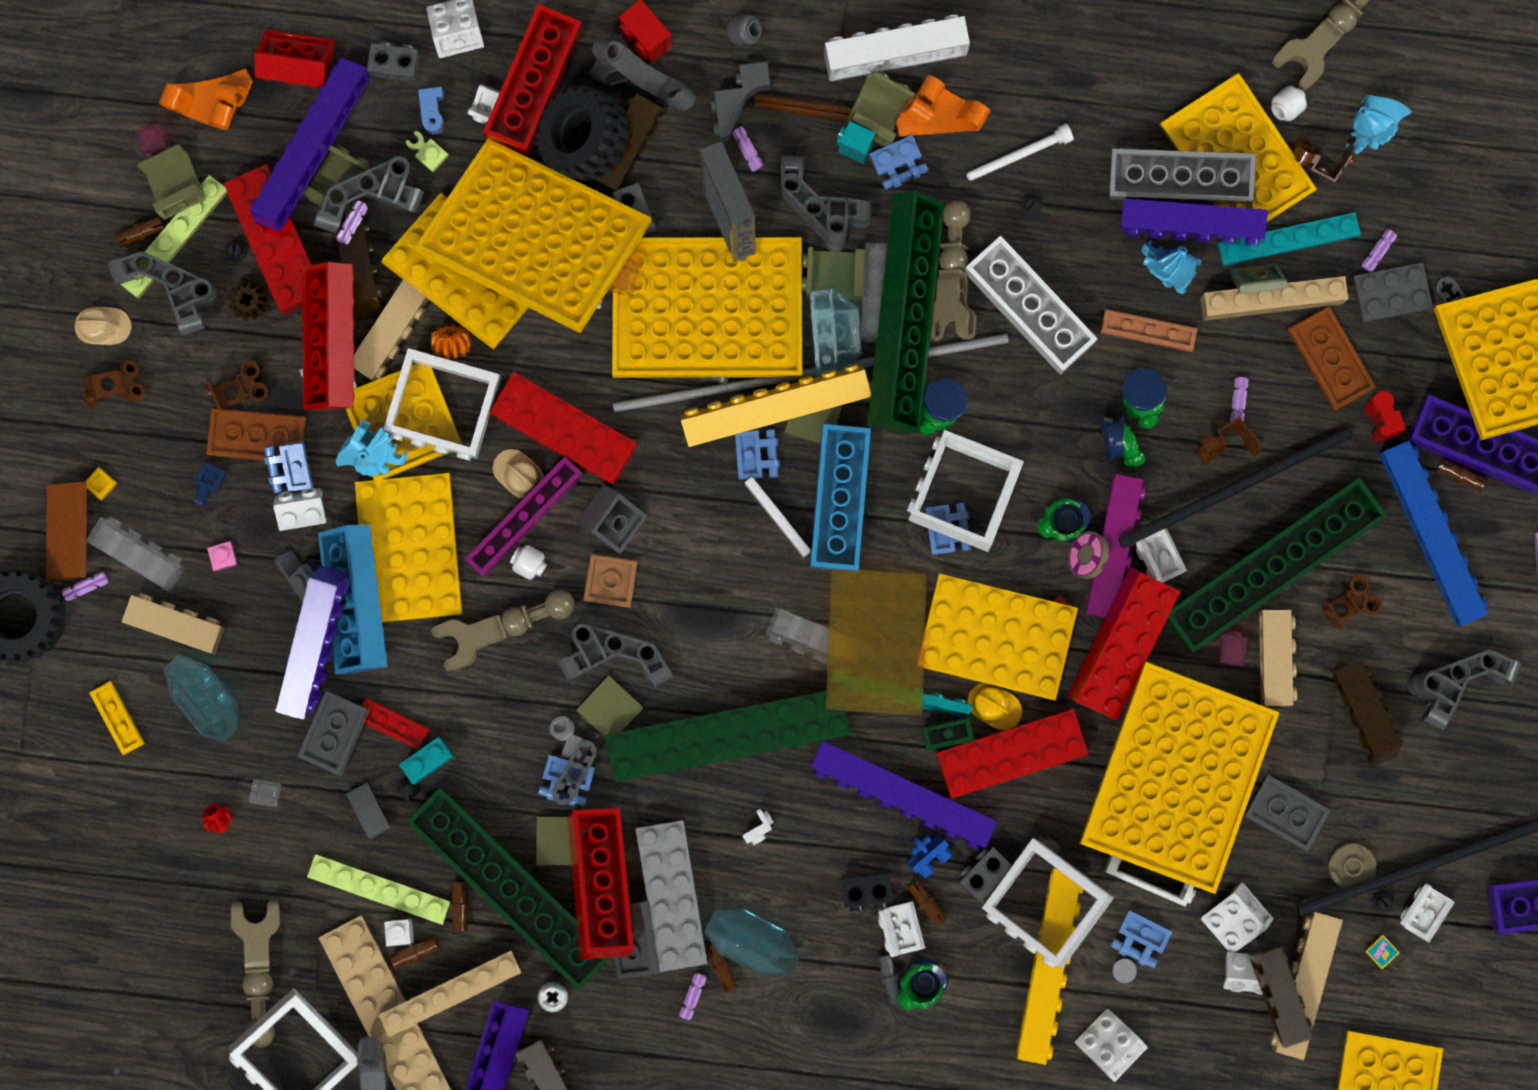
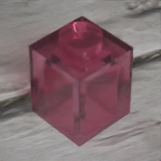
[136,124,169,157]
[1217,631,1248,667]

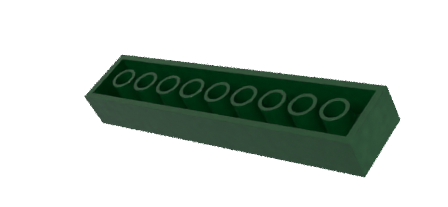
[867,191,945,435]
[1166,478,1388,654]
[606,688,850,782]
[406,787,610,990]

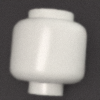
[1272,86,1307,121]
[510,545,547,580]

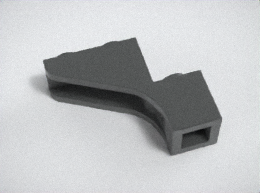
[710,62,770,142]

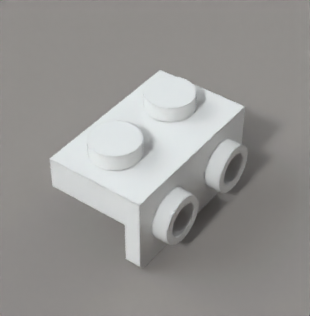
[273,487,327,531]
[1136,528,1187,582]
[1401,883,1454,943]
[878,901,925,957]
[1223,952,1262,995]

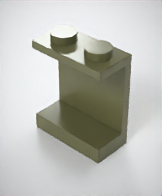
[844,71,915,147]
[137,144,206,220]
[302,145,371,216]
[802,247,865,300]

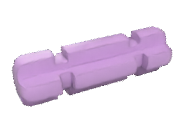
[733,127,763,171]
[336,200,368,245]
[1362,229,1397,272]
[1230,377,1249,422]
[62,572,108,601]
[679,973,706,1020]

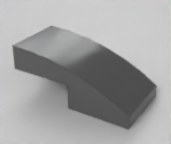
[346,783,391,839]

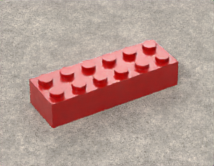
[483,4,583,156]
[223,164,313,316]
[302,262,355,411]
[489,372,638,487]
[1067,567,1181,720]
[935,709,1089,799]
[567,808,634,959]

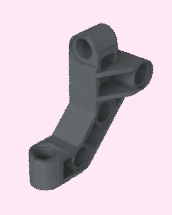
[589,33,696,111]
[780,155,872,252]
[313,156,424,234]
[107,252,219,336]
[557,623,673,689]
[1407,650,1522,731]
[357,1037,389,1090]

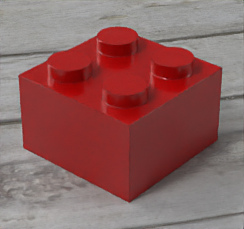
[619,0,672,64]

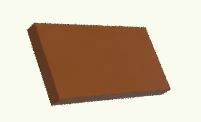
[1287,306,1376,411]
[206,408,307,461]
[46,482,87,580]

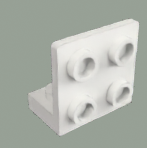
[426,0,484,58]
[1201,882,1274,953]
[1075,1009,1148,1082]

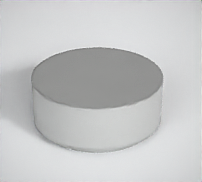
[549,716,575,741]
[1112,958,1137,983]

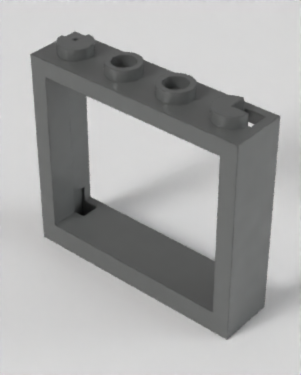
[699,141,756,262]

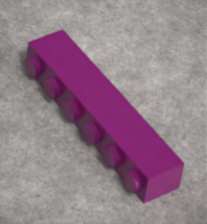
[465,457,583,578]
[1084,474,1146,619]

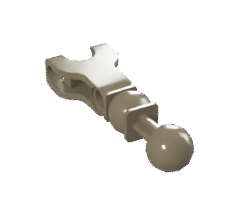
[1272,0,1369,92]
[930,200,977,341]
[431,589,575,671]
[231,899,280,1048]

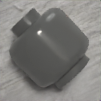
[727,15,762,45]

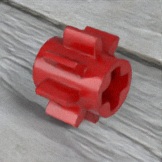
[201,804,233,833]

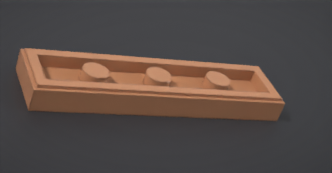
[1100,309,1198,352]

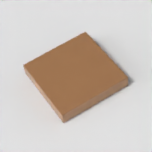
[583,554,638,608]

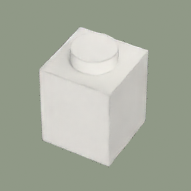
[384,919,414,946]

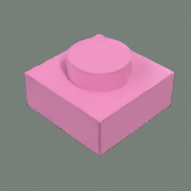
[207,542,238,571]

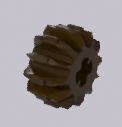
[228,281,269,322]

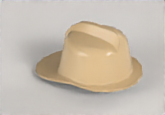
[75,307,132,345]
[493,449,544,499]

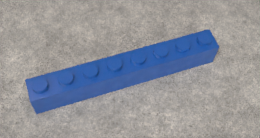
[1379,441,1488,627]

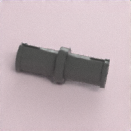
[877,954,901,1005]

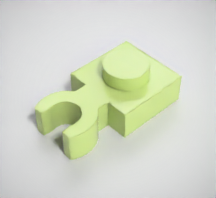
[406,131,449,173]

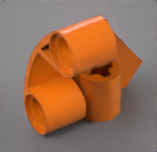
[158,68,253,131]
[895,75,991,136]

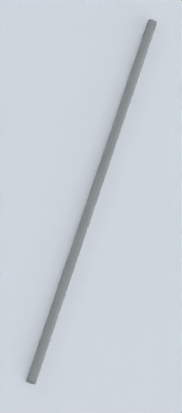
[613,334,1009,412]

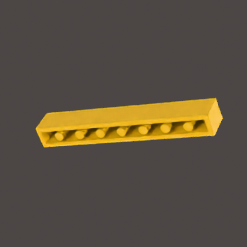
[681,363,871,447]
[1016,868,1084,1065]

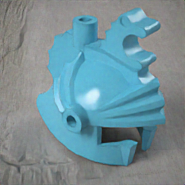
[1346,94,1412,154]
[1141,241,1201,294]
[336,419,408,477]

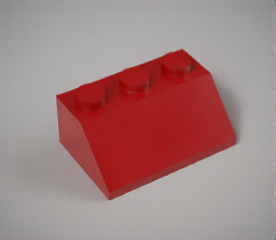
[255,29,335,88]

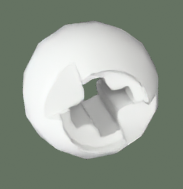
[537,981,568,1012]

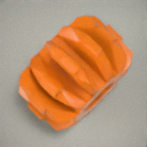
[431,324,471,360]

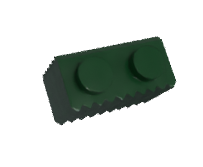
[921,718,974,751]

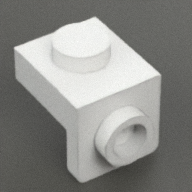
[467,84,500,123]
[742,809,774,845]

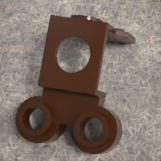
[1294,138,1356,182]
[83,360,145,410]
[205,361,270,411]
[1197,417,1261,465]
[1322,575,1382,630]

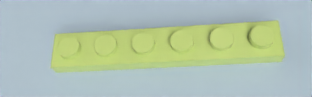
[121,175,227,299]
[307,854,451,925]

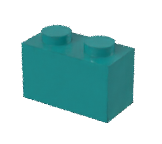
[836,121,875,164]
[399,737,455,785]

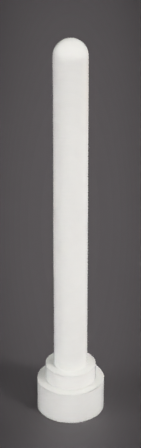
[967,123,1074,180]

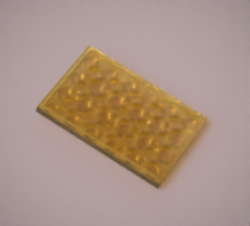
[826,569,926,716]

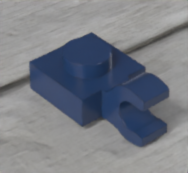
[193,462,227,507]

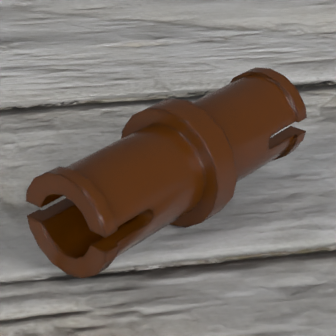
[114,216,164,248]
[1437,458,1487,492]
[907,880,948,927]
[450,882,469,931]
[390,936,440,969]
[705,943,738,993]

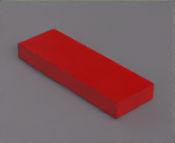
[362,698,430,750]

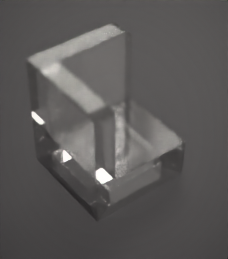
[249,779,282,807]

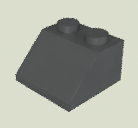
[576,484,647,554]

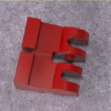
[1365,391,1406,443]

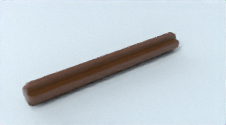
[754,94,852,121]

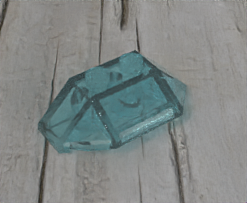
[809,288,861,377]
[163,655,239,743]
[704,908,800,977]

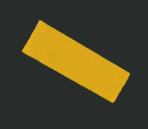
[89,681,145,755]

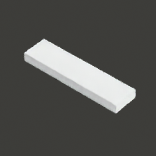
[745,478,811,558]

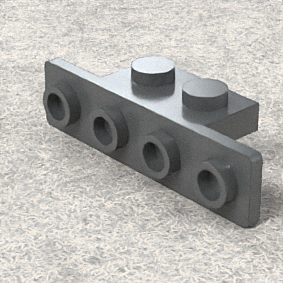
[274,551,314,602]

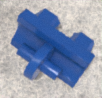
[906,834,952,878]

